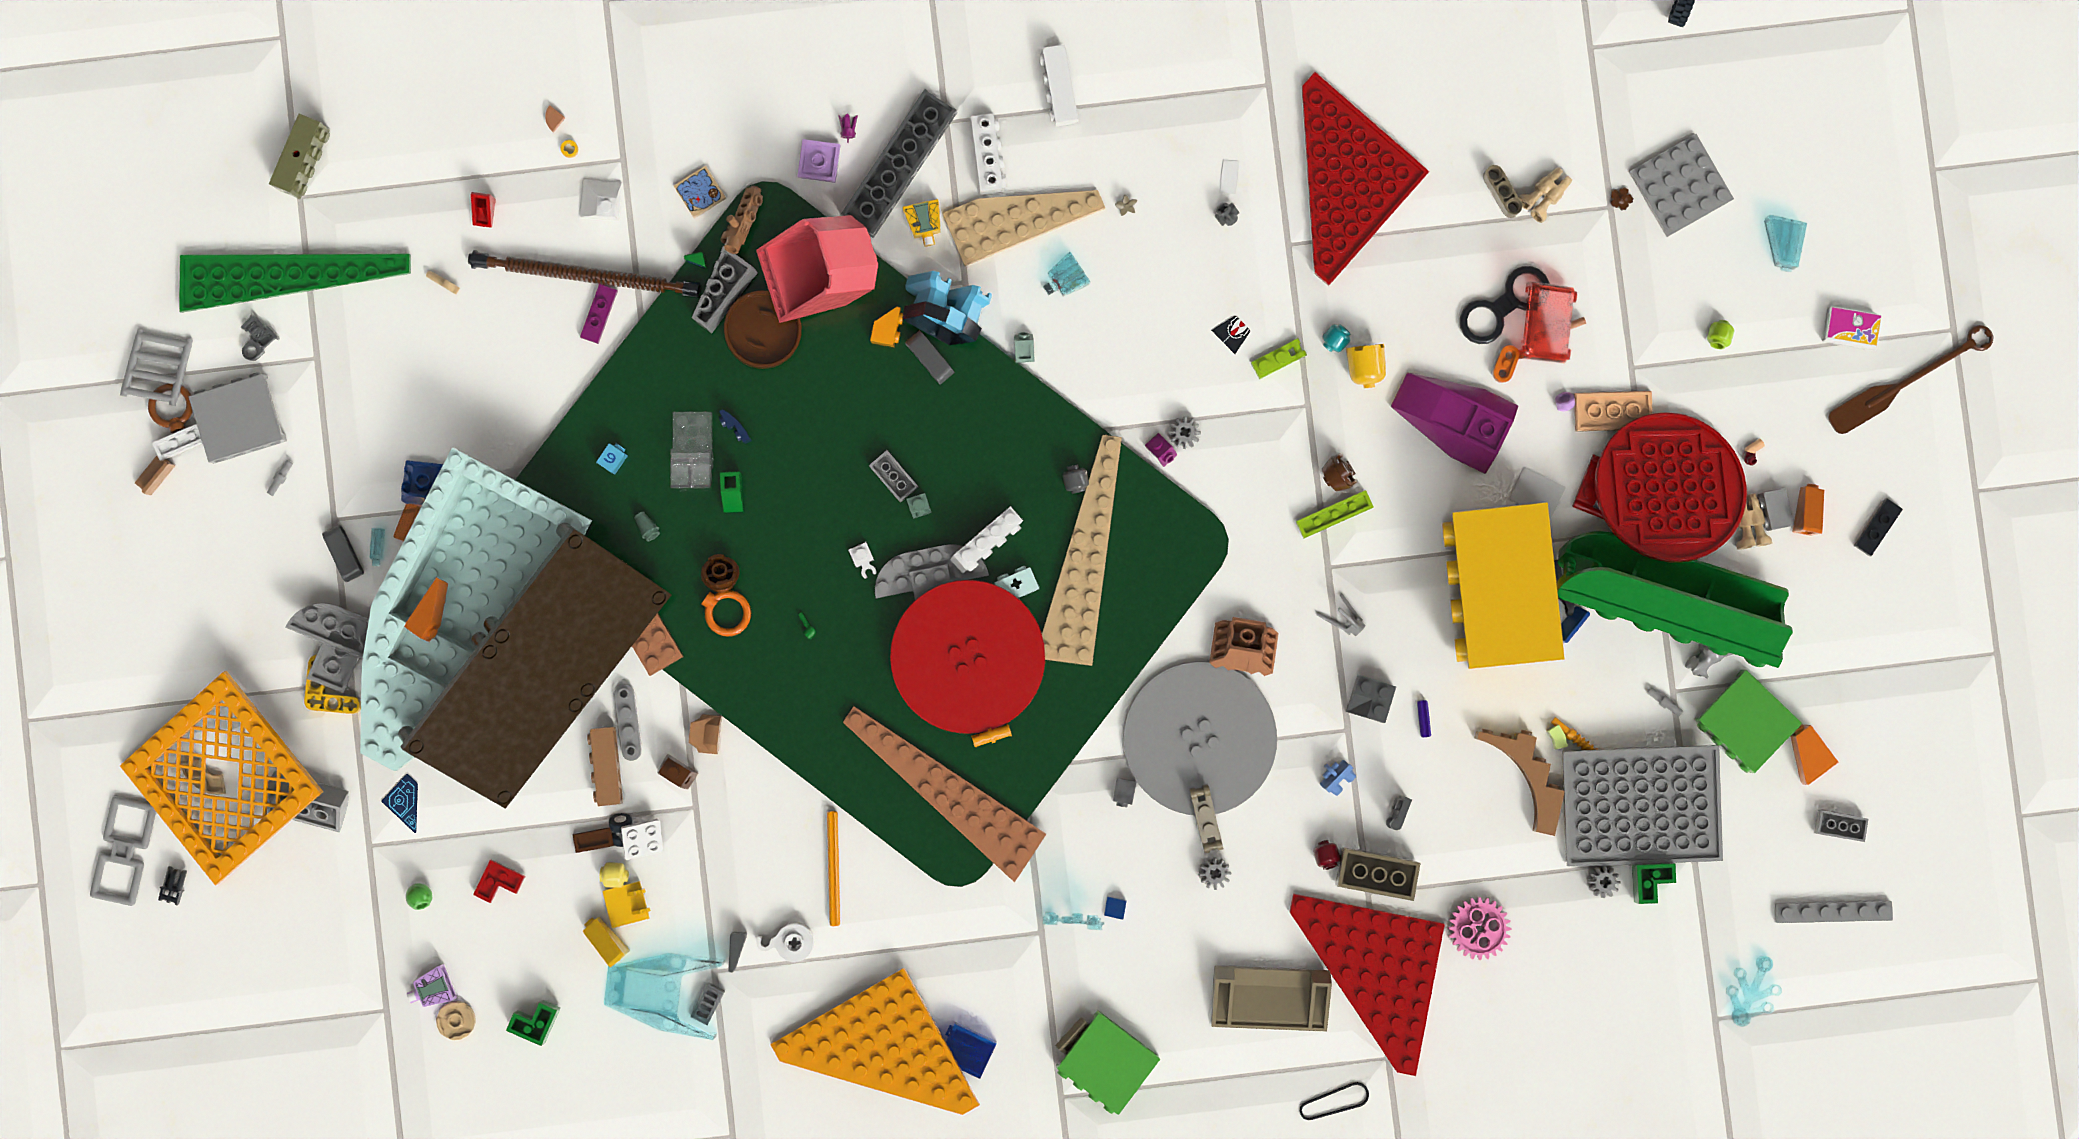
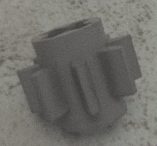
[1215,202,1240,226]

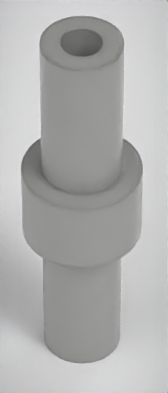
[266,460,293,496]
[1647,688,1683,716]

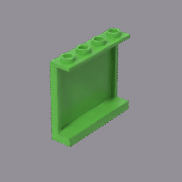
[1694,670,1802,773]
[1056,1010,1161,1115]

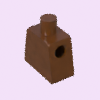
[657,754,699,790]

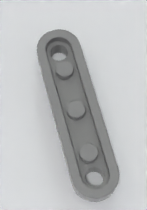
[614,684,642,761]

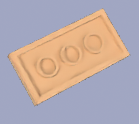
[1574,391,1652,432]

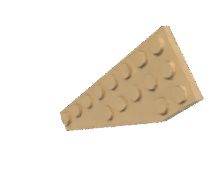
[943,190,1105,266]

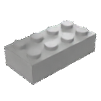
[869,451,919,503]
[1814,810,1869,842]

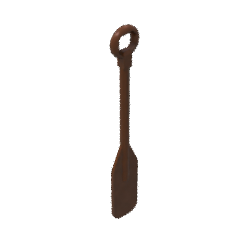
[1828,325,1994,434]

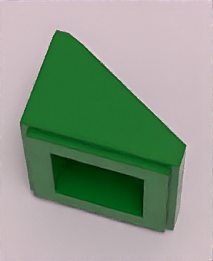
[684,252,707,268]

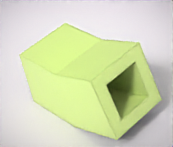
[1547,725,1568,749]

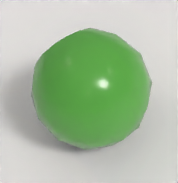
[405,883,433,910]

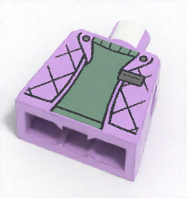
[407,964,457,1007]

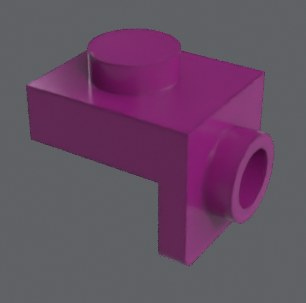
[1144,433,1177,467]

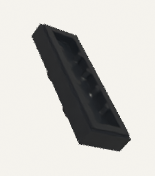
[1854,498,1903,557]

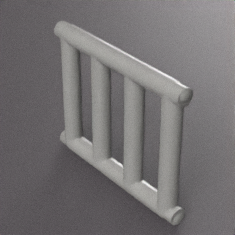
[120,329,193,406]

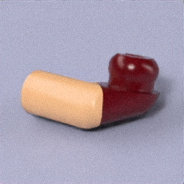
[1743,438,1765,466]

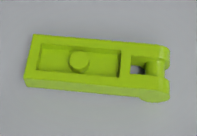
[1251,338,1307,380]

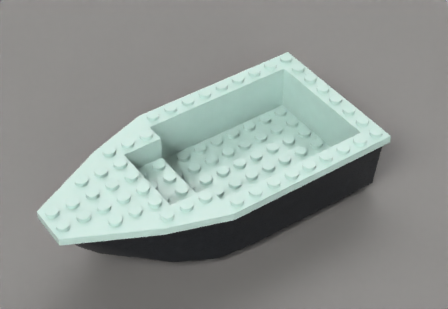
[360,448,593,771]

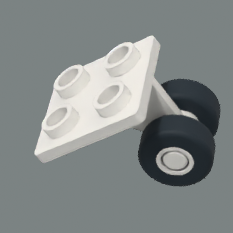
[609,813,663,860]

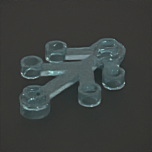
[1042,912,1105,930]
[1726,956,1782,1027]

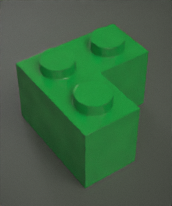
[1632,863,1677,904]
[506,1000,561,1046]

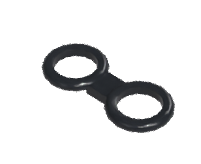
[1459,266,1550,344]

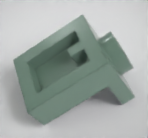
[1014,332,1035,363]

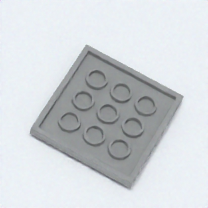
[1629,134,1734,237]

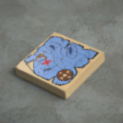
[674,166,726,219]

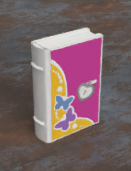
[1822,306,1882,350]

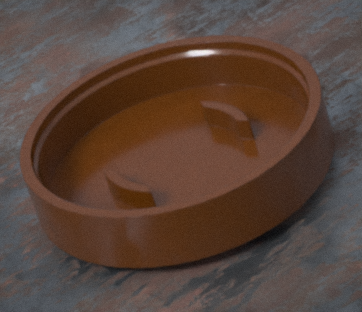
[724,291,801,369]

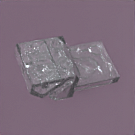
[671,412,713,488]

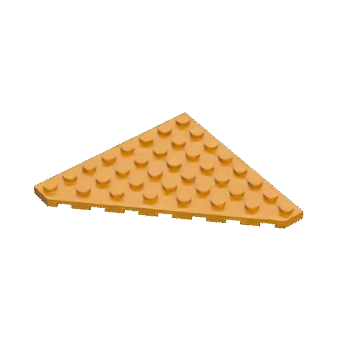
[770,968,980,1115]

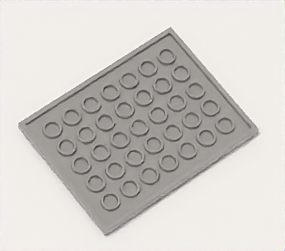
[1562,745,1723,867]

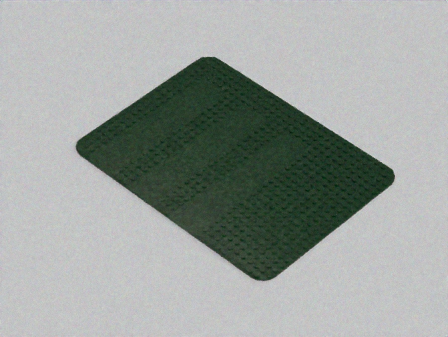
[515,181,1229,887]

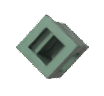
[907,493,931,519]

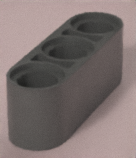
[905,330,955,385]
[322,525,364,583]

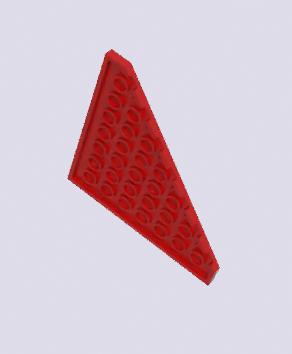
[1302,72,1430,286]
[1289,893,1445,1076]

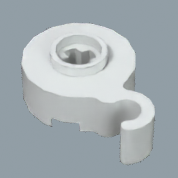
[756,922,815,962]

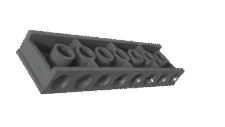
[841,89,958,239]

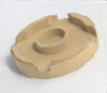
[436,1001,476,1040]

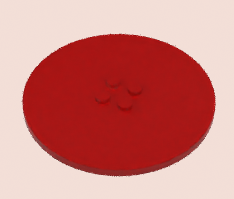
[1595,412,1747,563]
[891,580,1045,734]

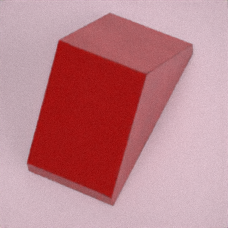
[471,192,496,228]

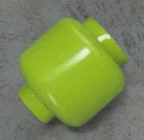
[1707,320,1735,350]

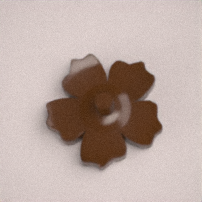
[1610,187,1634,211]

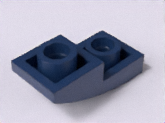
[719,410,752,444]

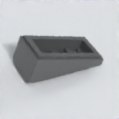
[728,932,747,973]
[690,982,725,1026]

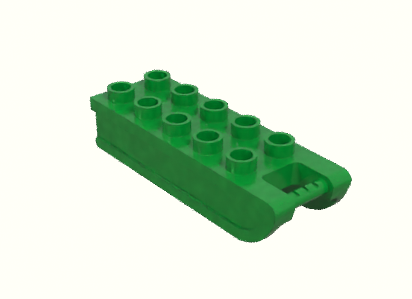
[1557,531,1793,668]

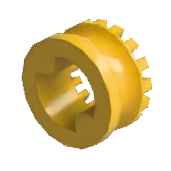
[560,140,578,158]

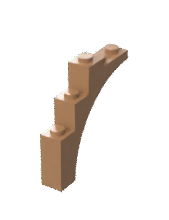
[1474,729,1565,836]

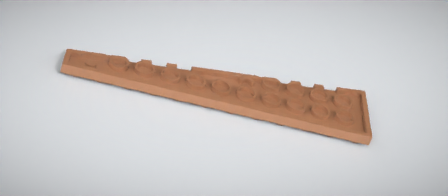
[843,706,1046,883]

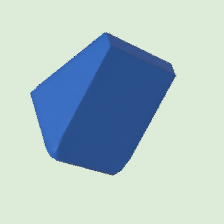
[1104,896,1127,920]

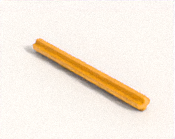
[827,811,840,926]

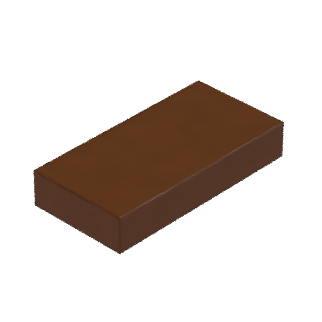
[572,827,615,853]

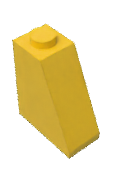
[582,917,630,968]

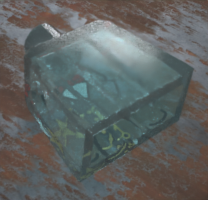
[1042,252,1091,297]

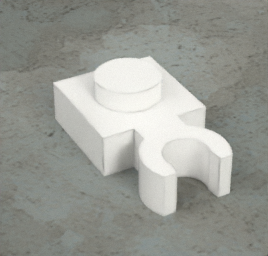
[849,542,876,579]

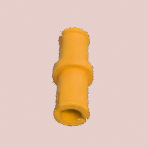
[972,724,1012,747]

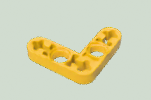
[304,655,361,714]

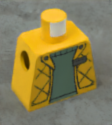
[903,199,941,247]

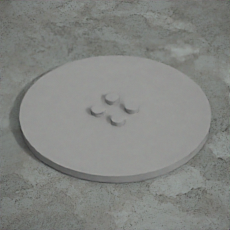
[1123,662,1277,816]

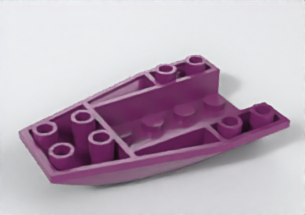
[1390,372,1519,474]

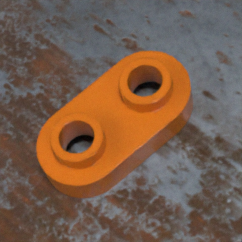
[1493,345,1520,383]

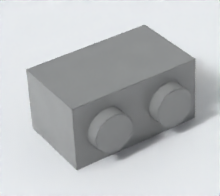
[1758,488,1794,531]

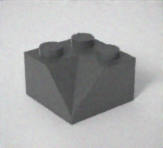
[1346,675,1396,723]

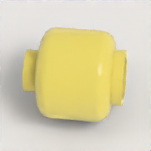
[599,862,629,888]

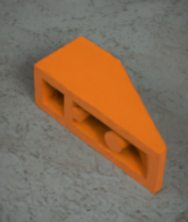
[404,577,448,642]

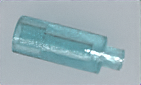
[369,528,386,567]

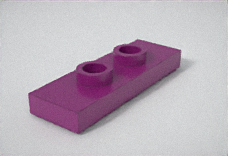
[580,284,618,345]

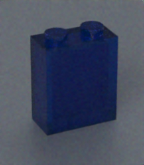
[945,1022,997,1079]

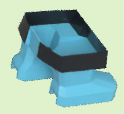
[902,271,992,345]

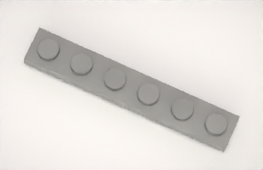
[1775,901,1893,923]

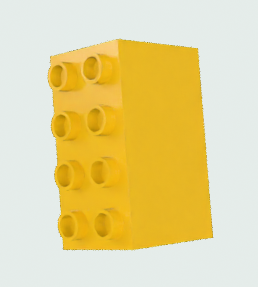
[1442,502,1565,669]

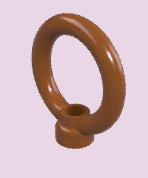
[148,383,193,433]

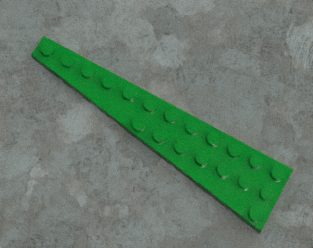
[179,254,411,313]

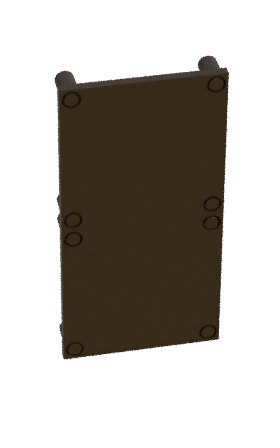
[398,522,671,809]

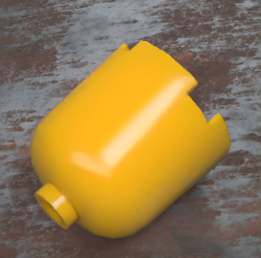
[1346,344,1386,388]

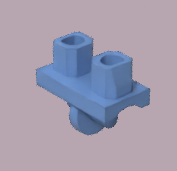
[1320,760,1356,796]

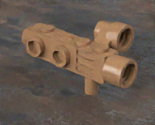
[720,186,763,254]

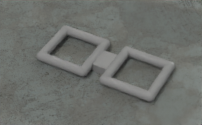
[90,796,156,906]

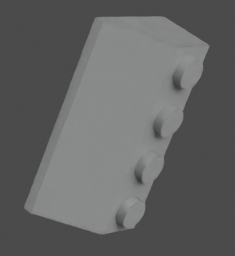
[267,771,349,833]

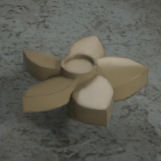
[1115,194,1138,216]

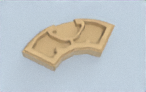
[181,759,226,795]

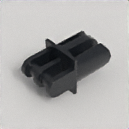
[158,866,187,906]

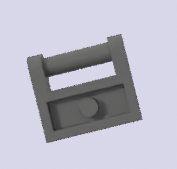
[1386,795,1412,830]

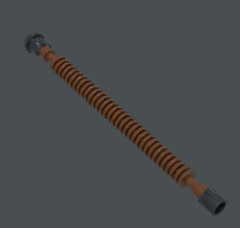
[468,250,700,298]

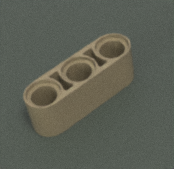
[1483,165,1523,218]

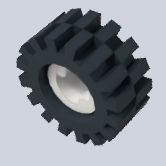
[1668,0,1695,28]

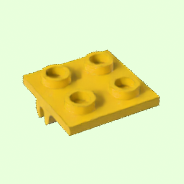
[602,881,651,928]

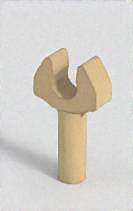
[426,270,460,294]

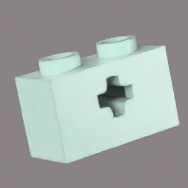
[995,566,1039,598]

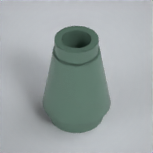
[634,512,660,541]

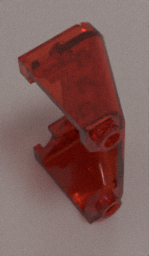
[1519,282,1577,364]

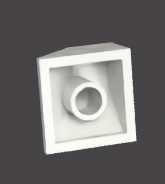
[580,179,622,221]

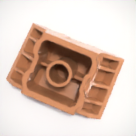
[1209,617,1279,676]

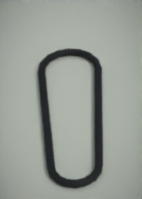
[1299,1082,1369,1121]

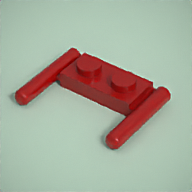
[1572,454,1604,520]

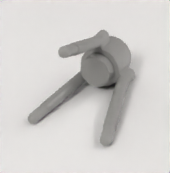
[1316,593,1366,636]

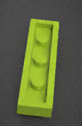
[1296,490,1374,539]

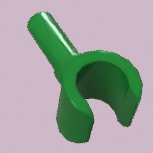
[798,612,816,639]

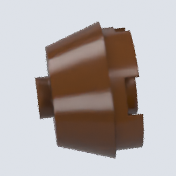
[1322,453,1358,492]
[701,554,739,593]

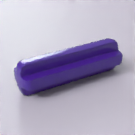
[1417,700,1432,738]

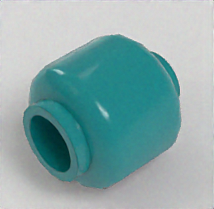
[1322,324,1351,352]

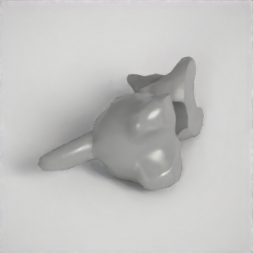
[1685,643,1733,678]

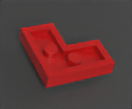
[473,860,526,903]

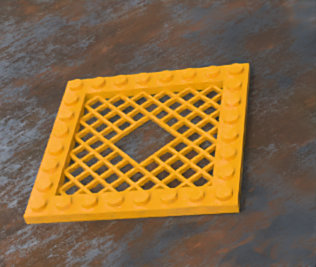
[120,671,324,886]

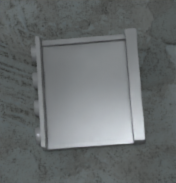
[188,372,287,464]

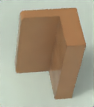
[134,456,175,496]

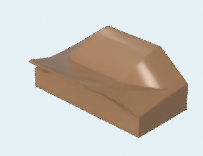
[689,714,722,754]

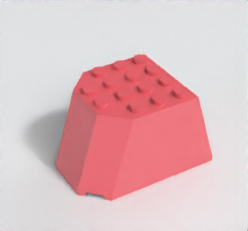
[756,215,878,323]

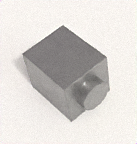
[1113,778,1136,808]

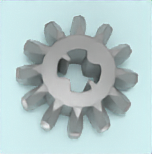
[1168,416,1201,449]
[1198,857,1232,890]
[1587,865,1621,898]

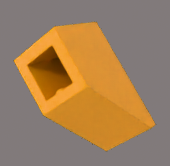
[871,307,903,347]

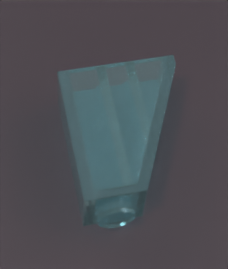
[1764,215,1807,272]

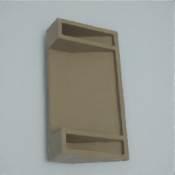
[1211,966,1332,1032]

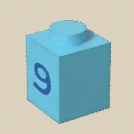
[596,443,628,474]

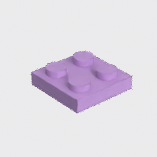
[797,139,841,183]

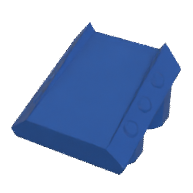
[401,460,443,505]

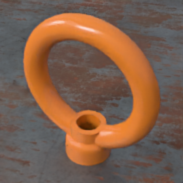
[702,590,751,636]

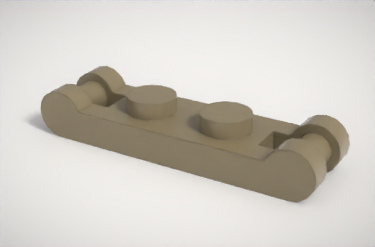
[1189,784,1224,854]

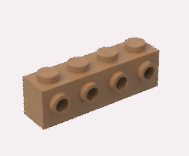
[587,727,623,807]

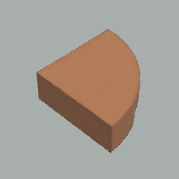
[545,105,565,133]

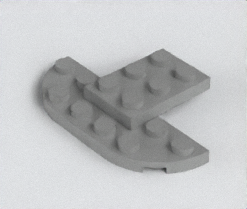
[875,544,989,600]
[285,603,369,693]

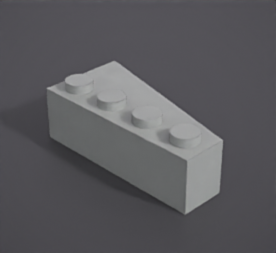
[692,246,758,334]

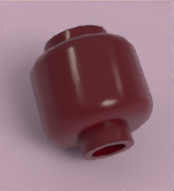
[1313,840,1341,870]

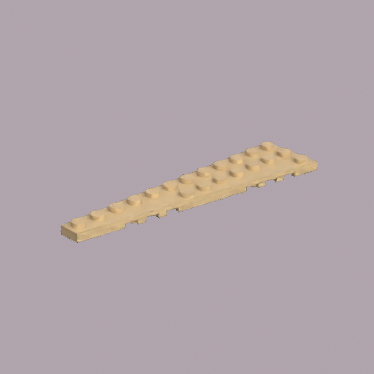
[1042,435,1122,666]

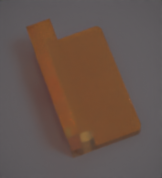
[393,504,421,542]

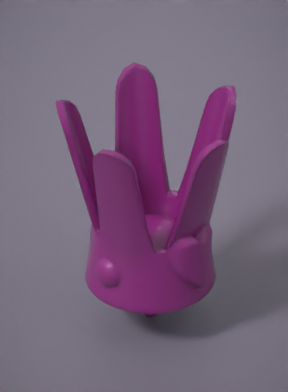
[838,114,858,143]

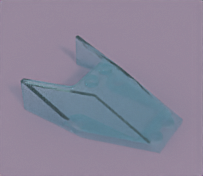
[604,953,726,1040]

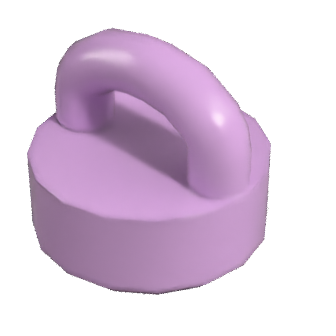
[1555,392,1575,412]

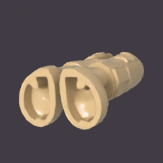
[1519,167,1572,223]
[1736,493,1773,550]

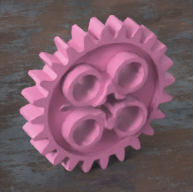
[1448,897,1512,960]

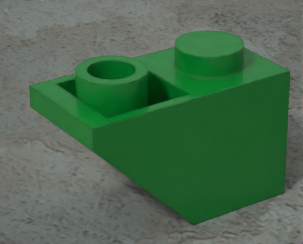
[720,472,743,513]

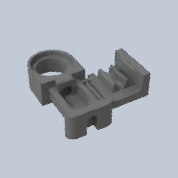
[241,315,280,361]

